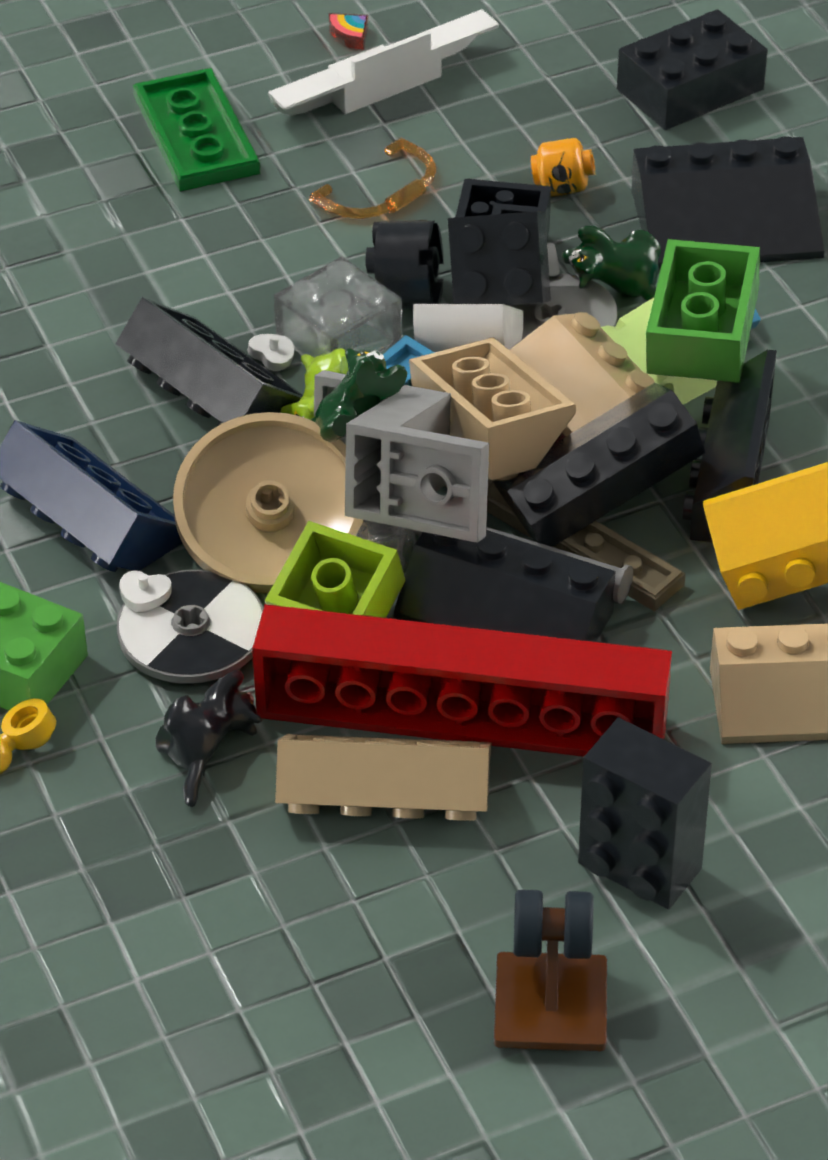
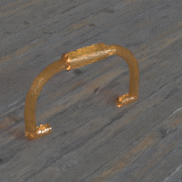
[309,138,437,219]

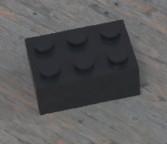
[617,9,768,130]
[578,717,712,910]

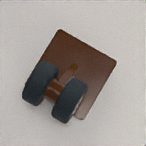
[494,890,607,1051]

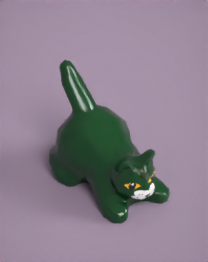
[561,226,661,301]
[310,348,407,442]

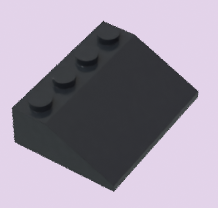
[631,136,824,270]

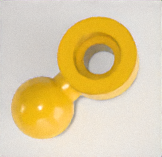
[0,698,56,774]

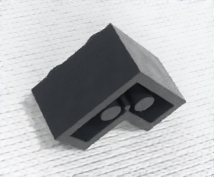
[455,178,551,239]

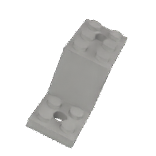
[314,370,489,543]

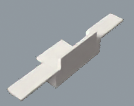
[268,9,499,115]

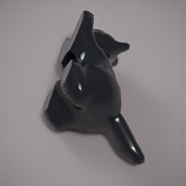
[155,669,262,807]

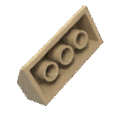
[509,312,655,436]
[409,337,576,481]
[710,624,828,744]
[275,734,491,821]

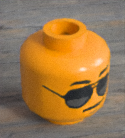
[531,138,596,197]

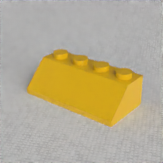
[703,462,828,610]

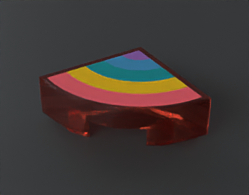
[328,13,368,50]

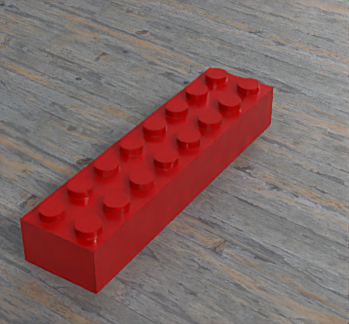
[252,604,672,757]

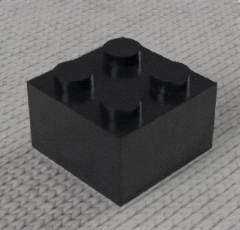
[448,211,551,305]

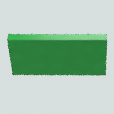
[133,68,261,192]

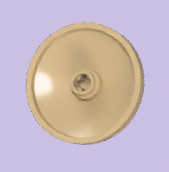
[173,412,365,593]

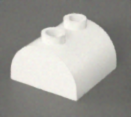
[413,304,524,352]

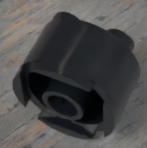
[365,220,444,310]

